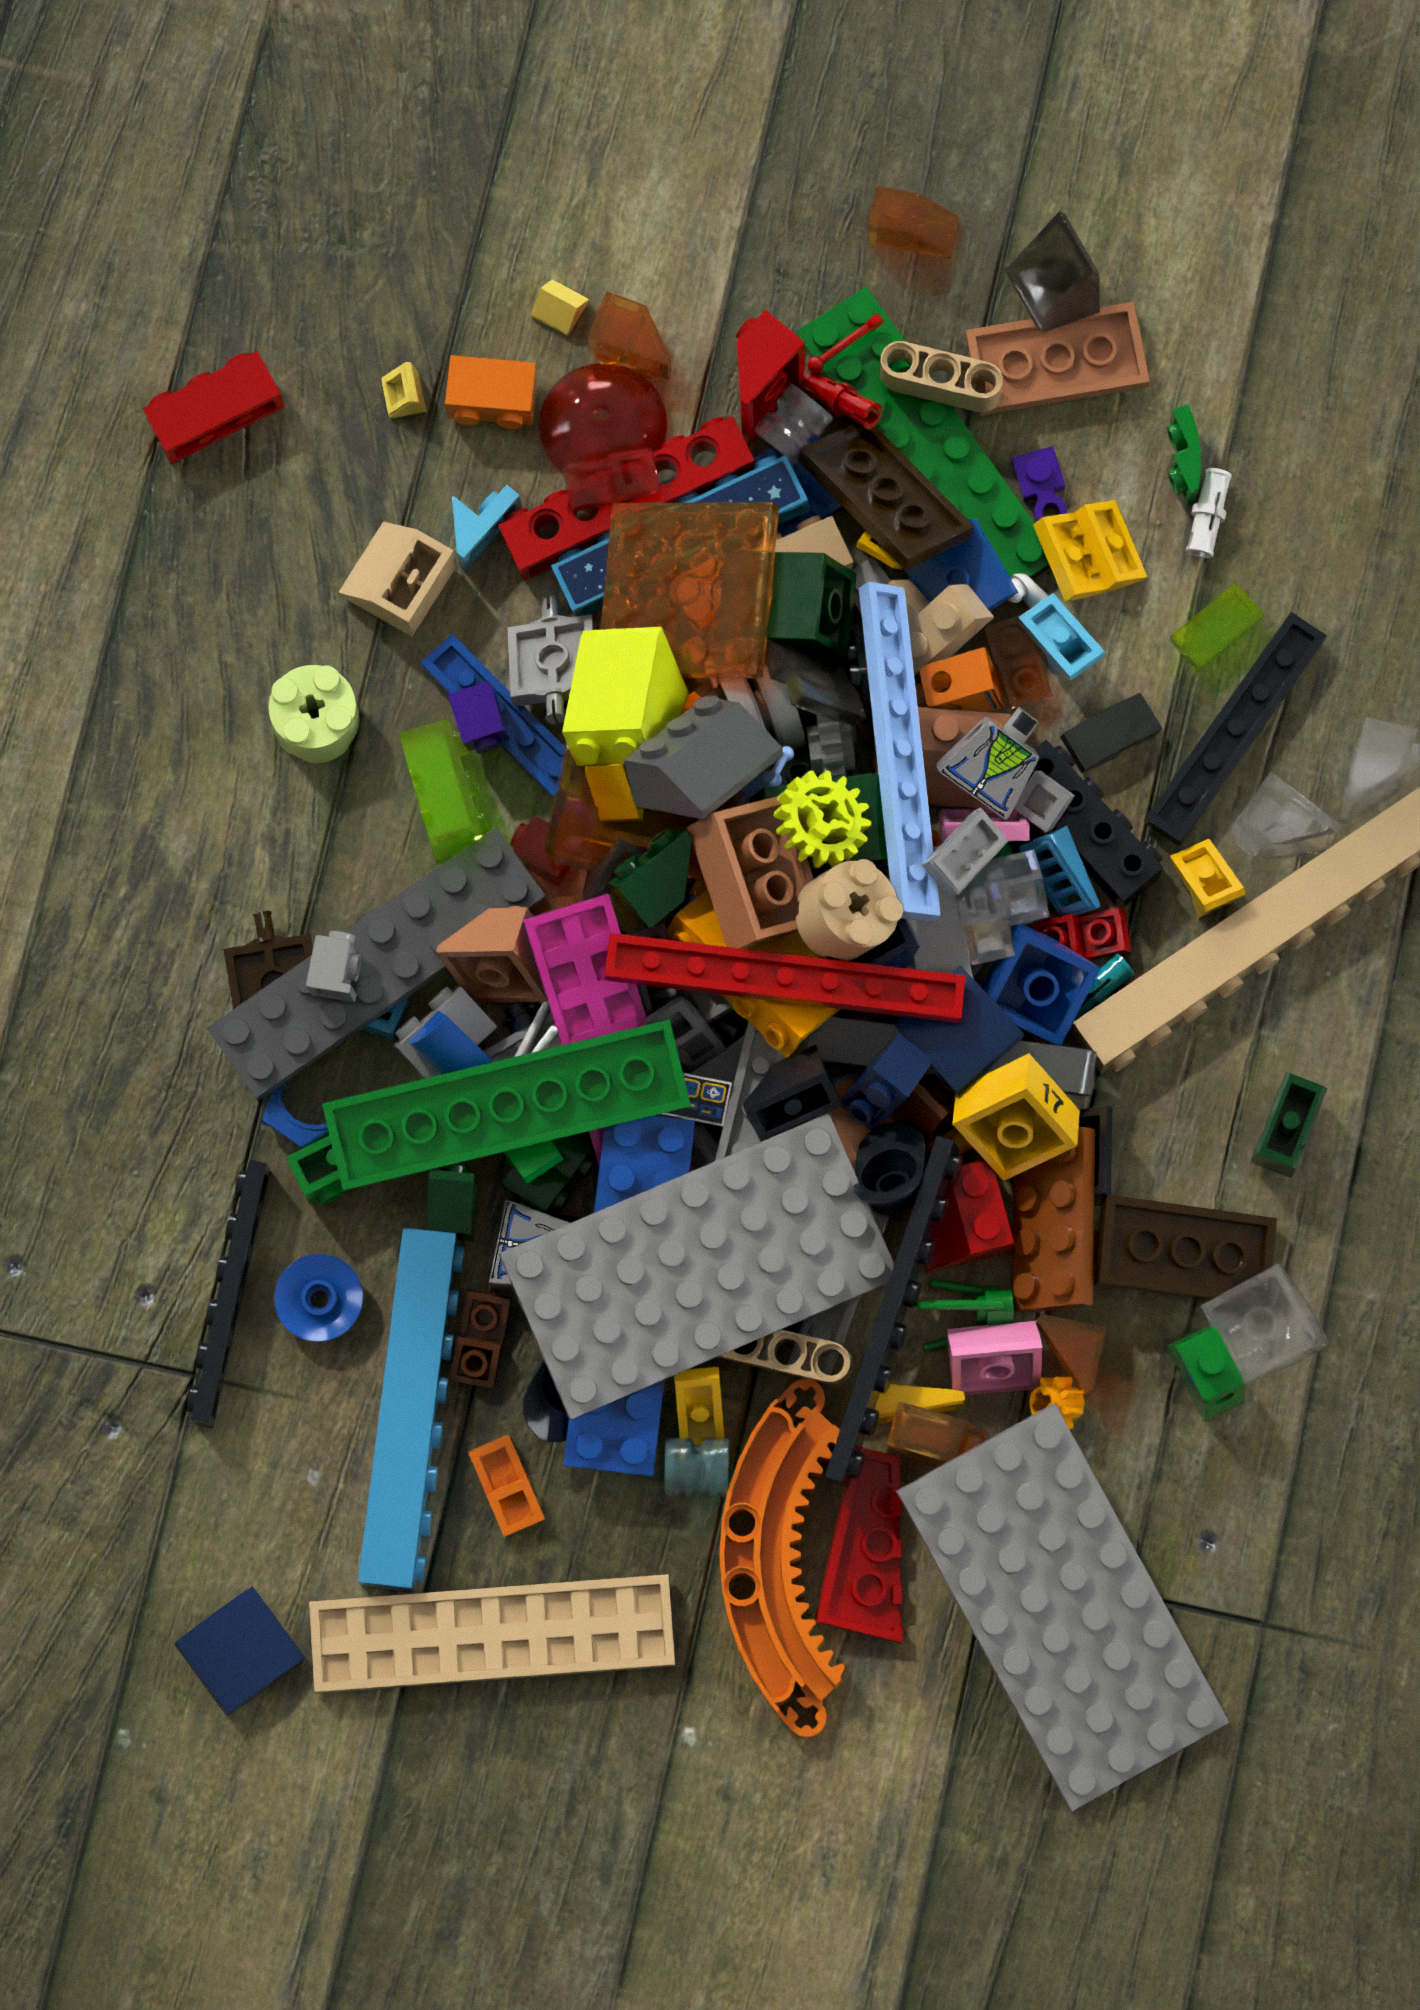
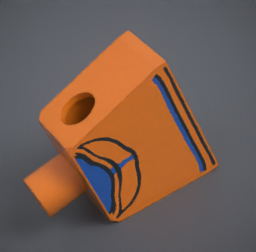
[915,647,1004,712]

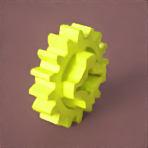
[773,770,871,868]

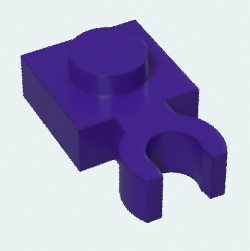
[1011,446,1067,523]

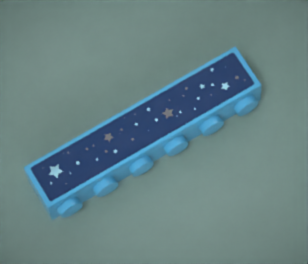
[551,455,811,616]

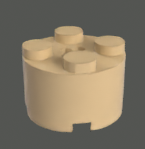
[796,859,903,961]

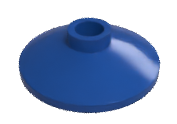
[274,1254,363,1342]

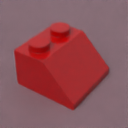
[909,1160,1014,1274]

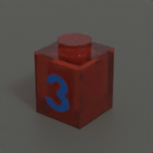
[510,815,581,887]

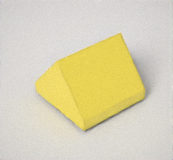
[531,280,589,336]
[381,362,427,418]

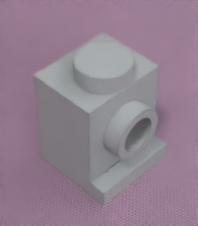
[306,931,361,1002]

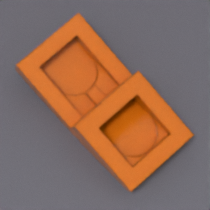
[468,1434,545,1537]

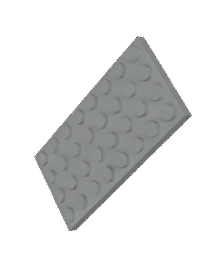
[499,1113,894,1420]
[896,1404,1229,1811]

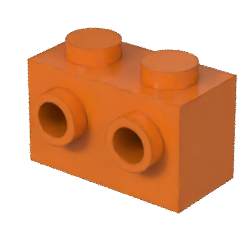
[445,355,538,429]

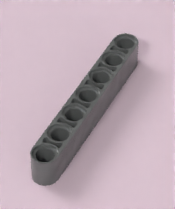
[793,1017,1097,1096]

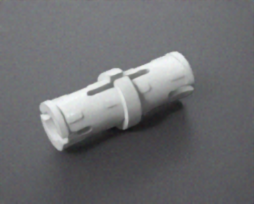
[1186,468,1232,558]

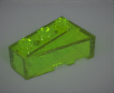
[398,718,490,865]

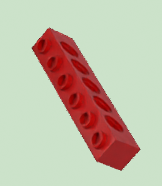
[498,416,755,581]

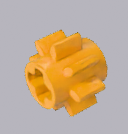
[1029,1377,1085,1430]

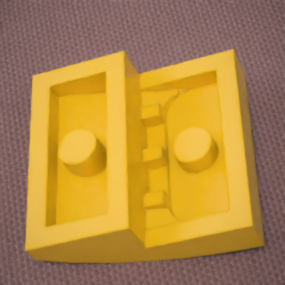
[1033,500,1148,602]

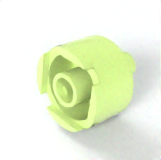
[269,665,360,763]

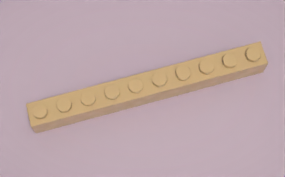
[1071,787,1420,1074]

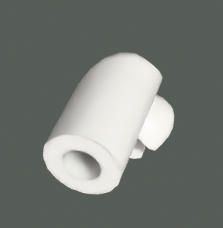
[1008,574,1048,609]

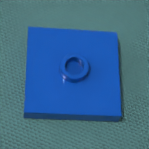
[905,519,1019,611]

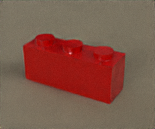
[143,350,285,465]

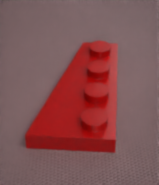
[814,1447,903,1644]

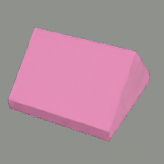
[947,1321,1042,1396]

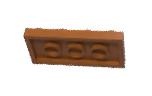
[1012,1127,1095,1313]

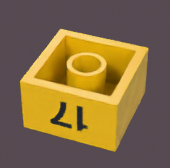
[953,1053,1080,1181]

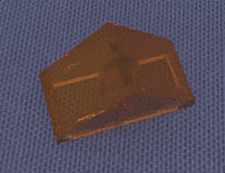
[1036,1314,1106,1400]

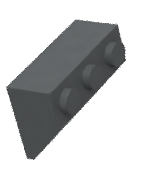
[624,696,784,819]

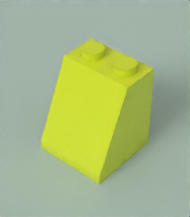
[562,627,689,766]

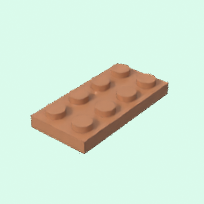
[965,302,1150,416]

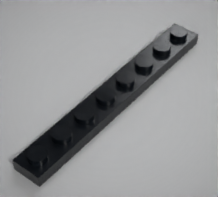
[825,1136,963,1488]

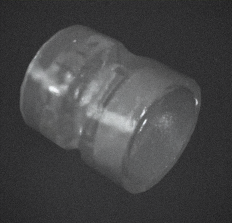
[753,383,834,465]

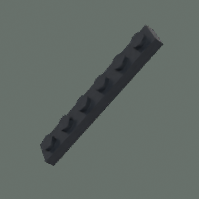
[1144,612,1327,846]
[187,1159,271,1428]

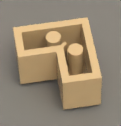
[887,579,994,675]

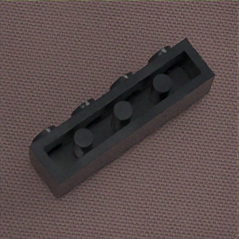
[1025,739,1163,909]

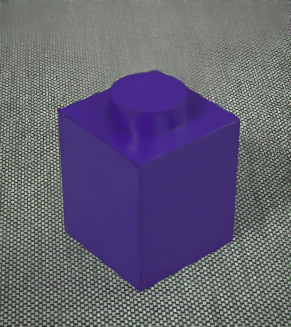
[448,681,510,754]

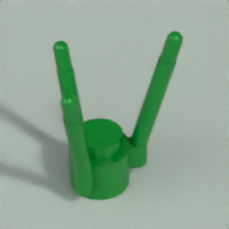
[915,1279,1014,1352]

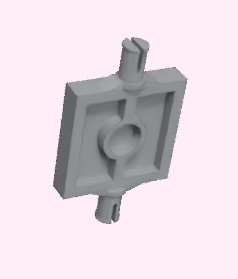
[507,595,596,724]

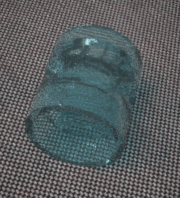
[665,1438,729,1497]

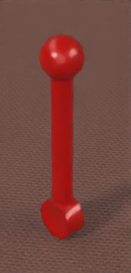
[807,314,884,373]

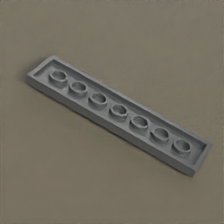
[207,827,547,1101]

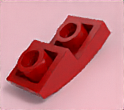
[1032,907,1131,961]

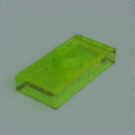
[1170,582,1264,672]

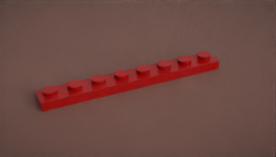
[604,933,966,1023]

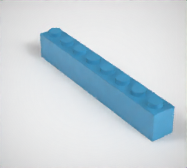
[358,1228,465,1593]

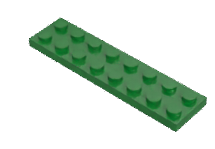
[796,286,1051,579]
[322,1019,691,1191]

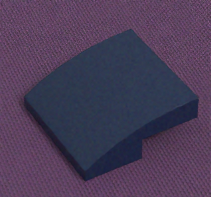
[894,965,1025,1095]
[174,1586,305,1717]

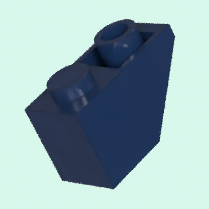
[840,1033,934,1131]

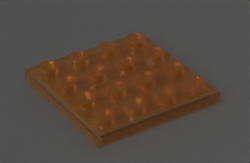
[600,502,779,678]

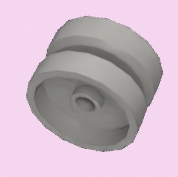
[716,657,806,750]

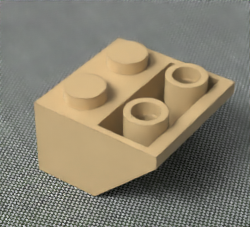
[338,522,457,637]

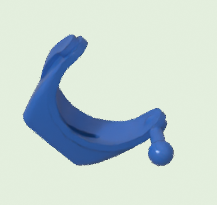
[262,1079,347,1150]

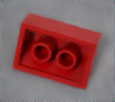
[736,310,805,447]

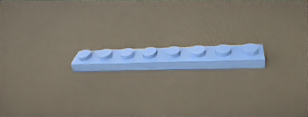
[859,582,941,922]

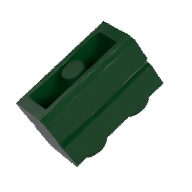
[1250,1072,1328,1178]

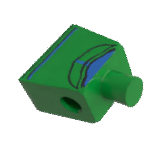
[1166,1326,1245,1422]

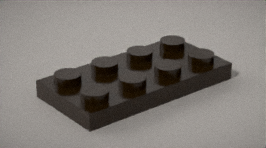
[798,423,975,570]
[1094,1194,1277,1308]

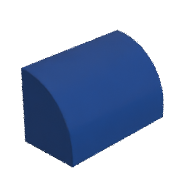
[408,1011,493,1075]

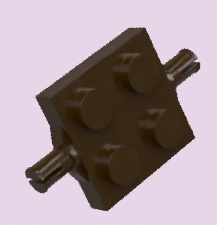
[223,911,313,1009]

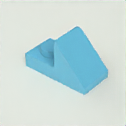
[452,485,522,571]
[1018,593,1106,680]

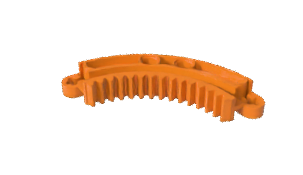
[719,1379,845,1739]

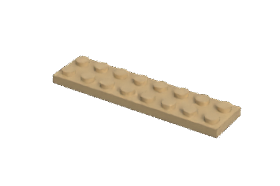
[309,1574,675,1694]

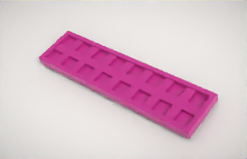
[523,893,694,1172]

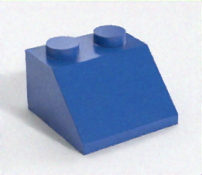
[981,921,1101,1046]

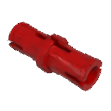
[801,372,882,429]

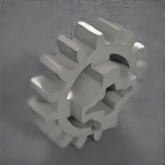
[806,700,856,778]

